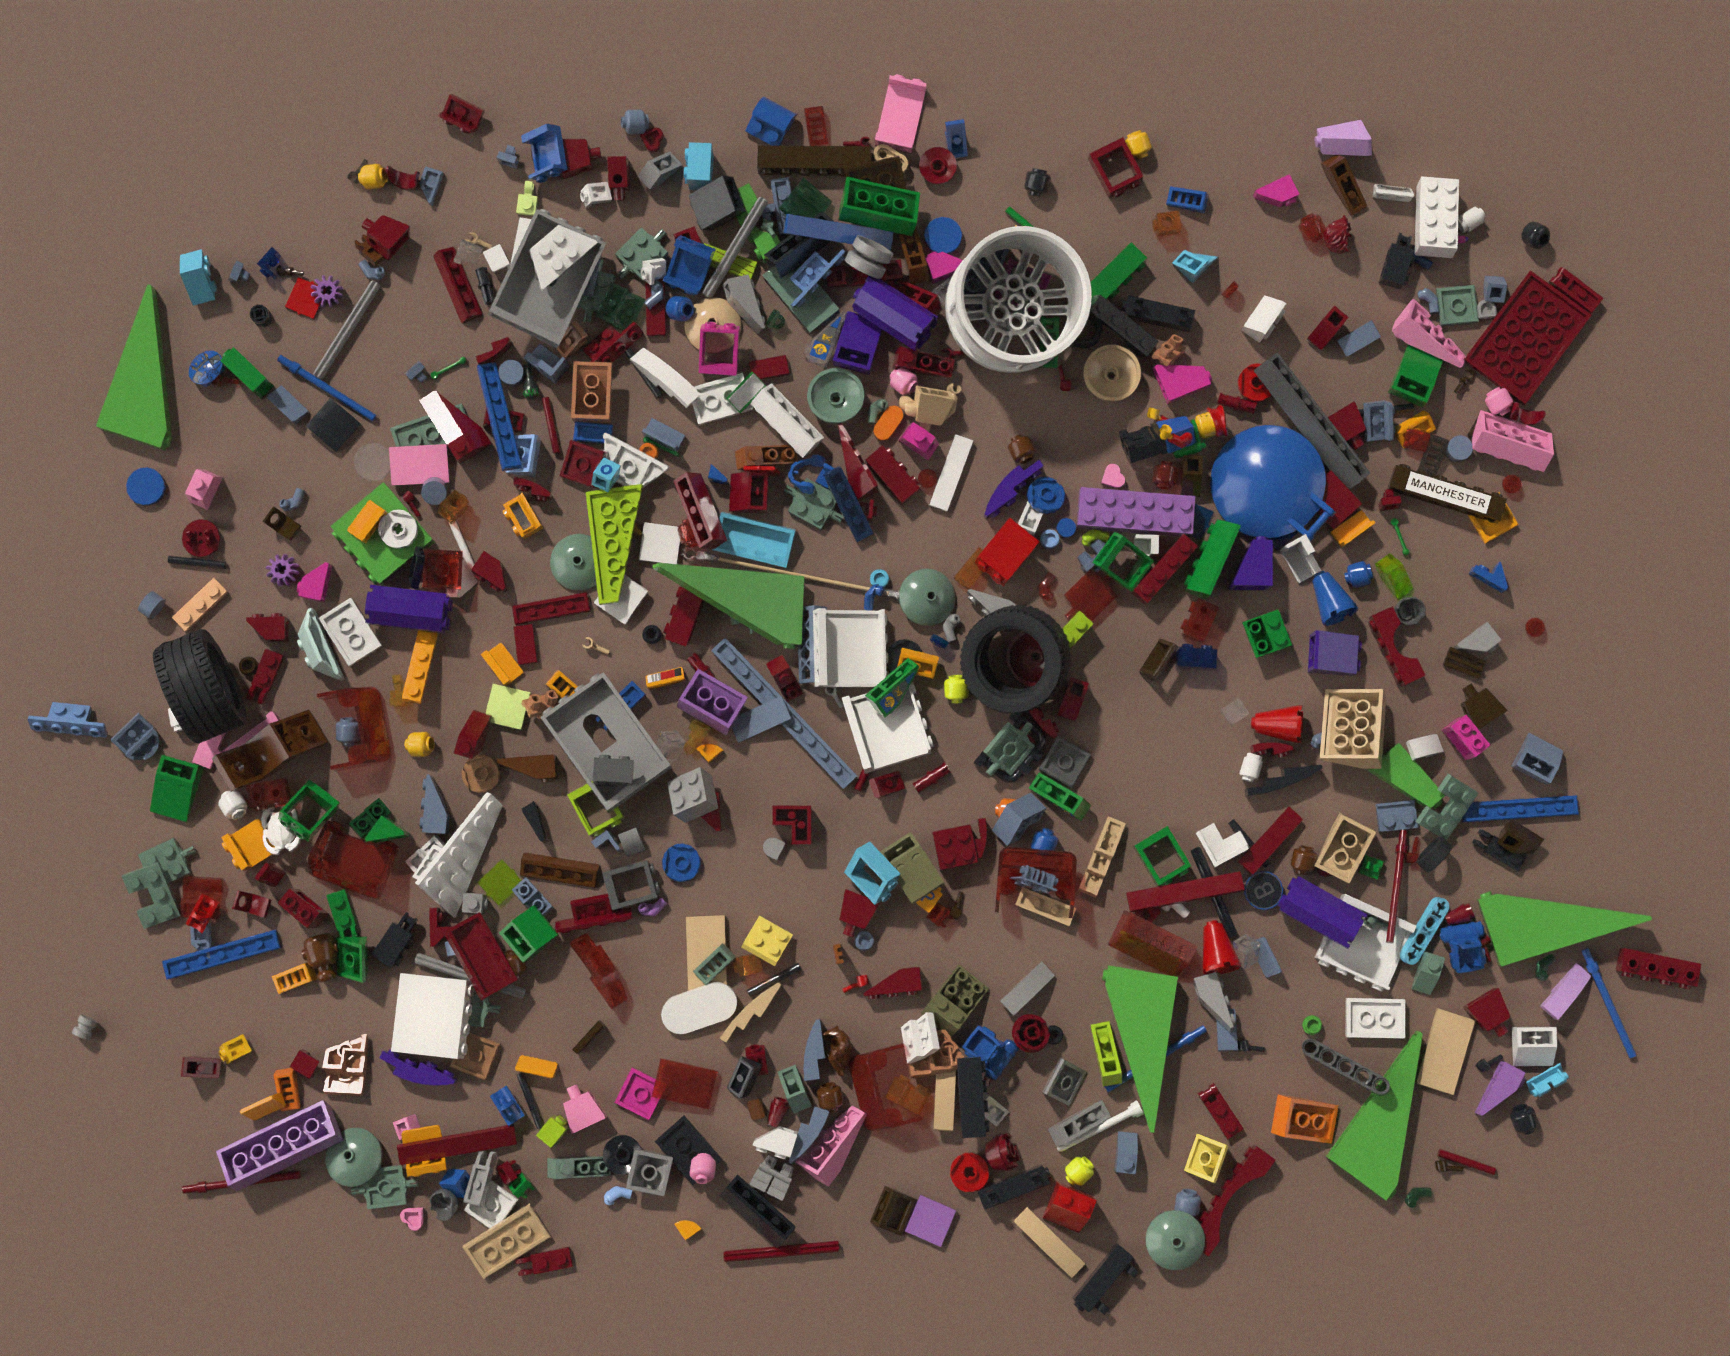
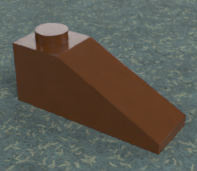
[1321,155,1367,216]
[898,227,929,284]
[496,754,558,783]

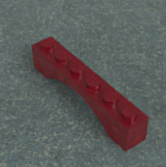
[1198,1145,1276,1257]

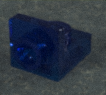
[257,247,281,280]

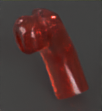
[1038,572,1056,601]

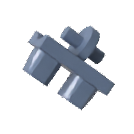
[1077,539,1105,573]

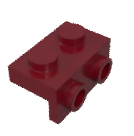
[438,94,485,134]

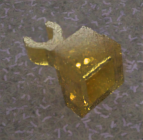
[389,674,410,707]
[682,719,711,754]

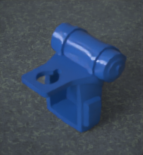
[1440,921,1486,973]
[962,1026,1019,1081]

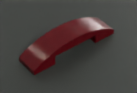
[827,259,903,287]

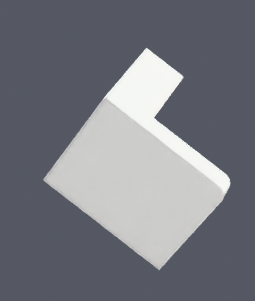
[483,244,510,272]
[1134,534,1159,557]

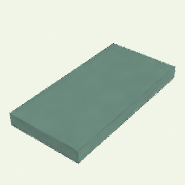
[762,264,839,334]
[390,403,466,449]

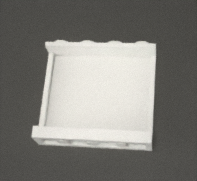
[813,608,889,687]
[842,682,934,774]
[1315,894,1416,992]
[391,973,474,1059]

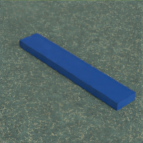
[784,214,894,251]
[477,362,522,471]
[1462,795,1579,822]
[162,930,281,980]

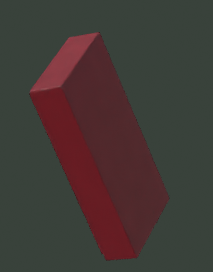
[749,355,789,380]
[513,624,538,665]

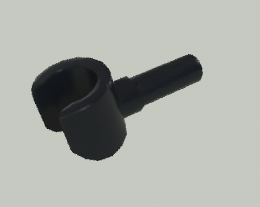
[1237,1040,1265,1052]
[1475,1054,1503,1072]

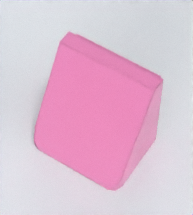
[393,1114,421,1141]

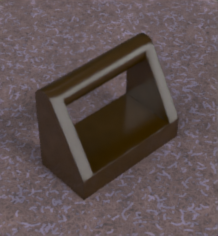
[1139,639,1178,681]
[870,1186,917,1236]

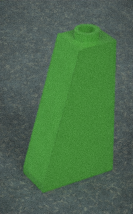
[1367,743,1445,809]

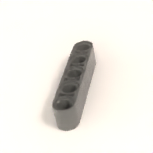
[1302,1039,1390,1096]

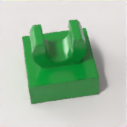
[1358,855,1384,880]
[508,1171,534,1198]

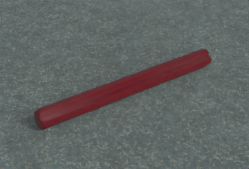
[723,1241,840,1262]

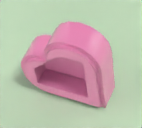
[1101,464,1125,488]
[400,1207,424,1231]

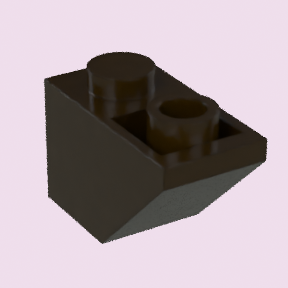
[1181,455,1203,497]
[1497,818,1544,854]

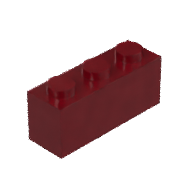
[865,445,920,505]

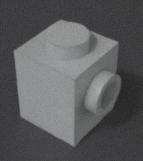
[462,893,488,914]

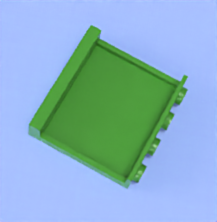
[331,482,435,586]

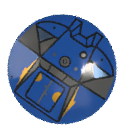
[189,351,225,387]

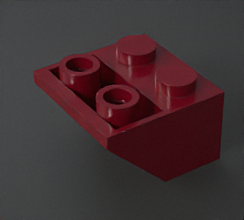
[729,471,769,514]

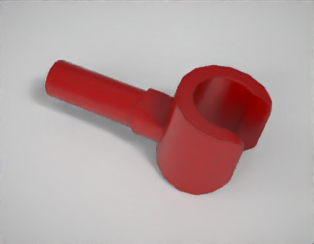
[842,975,868,993]

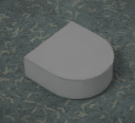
[1477,299,1497,320]
[763,838,786,860]

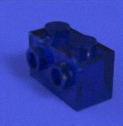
[1175,644,1217,671]

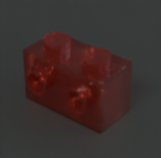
[1180,598,1219,644]
[246,778,291,812]

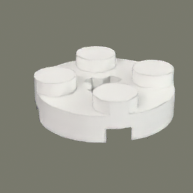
[378,510,418,549]

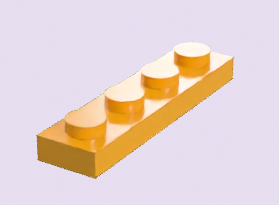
[402,630,438,704]

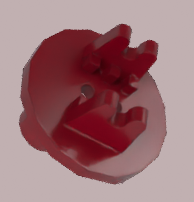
[182,519,221,557]

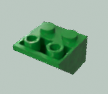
[1242,609,1292,658]
[499,905,559,963]

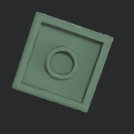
[1435,285,1479,327]

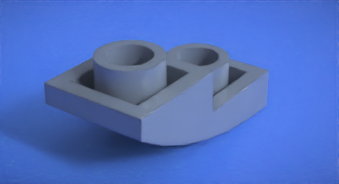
[1337,320,1381,357]
[512,877,554,916]
[1216,1009,1238,1052]

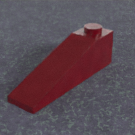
[419,390,492,464]
[838,423,878,502]

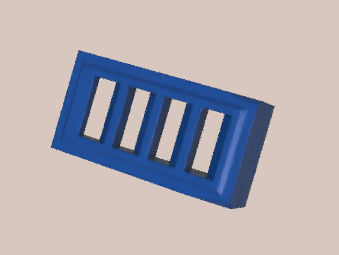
[1166,186,1208,213]

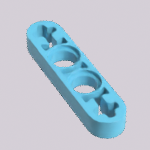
[1400,897,1449,965]

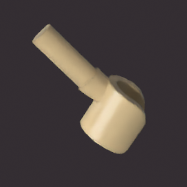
[465,232,492,249]
[582,637,610,655]

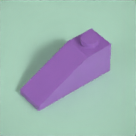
[1475,1061,1525,1116]

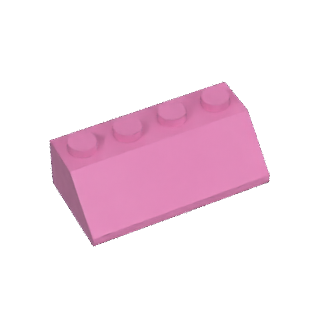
[1472,410,1554,472]

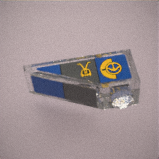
[803,311,847,369]

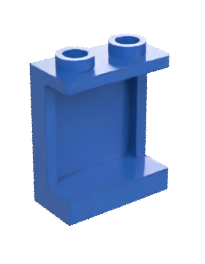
[521,124,567,183]
[663,235,716,295]

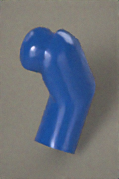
[864,584,884,611]

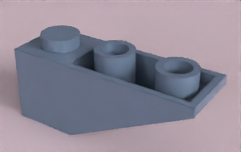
[419,774,450,834]

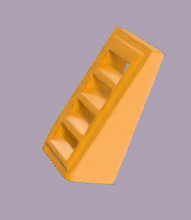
[545,670,578,698]
[272,963,317,994]

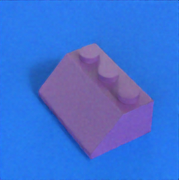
[677,669,748,736]

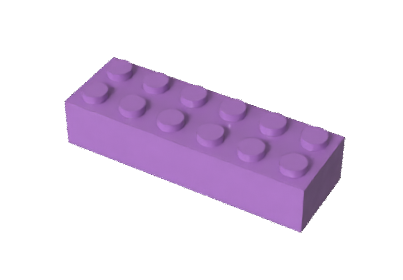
[1076,487,1195,537]
[216,1100,343,1192]

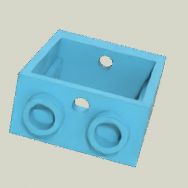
[844,842,901,905]

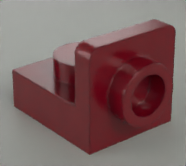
[745,1044,768,1076]

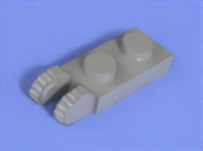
[463,1150,497,1207]

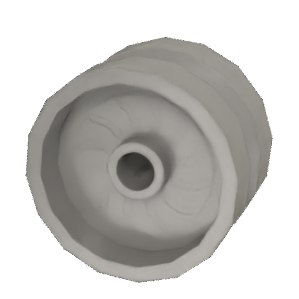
[845,235,894,279]

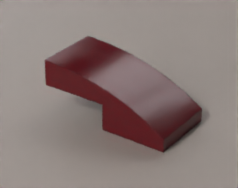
[475,337,512,364]
[974,818,987,859]

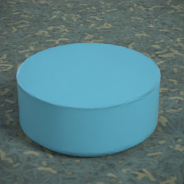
[870,569,889,588]

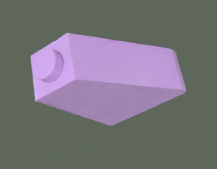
[1314,120,1372,156]

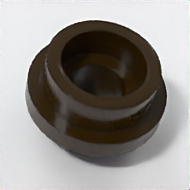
[239,656,258,676]

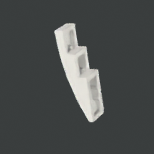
[630,348,701,408]

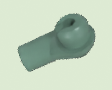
[867,399,888,424]

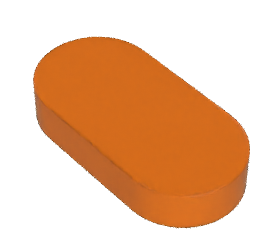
[874,406,903,441]

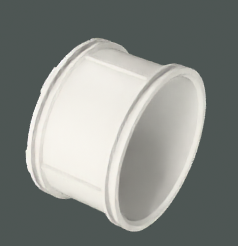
[945,226,1092,373]

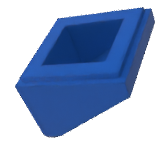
[708,464,728,485]

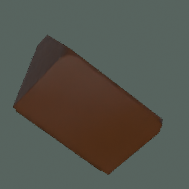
[747,1098,766,1120]

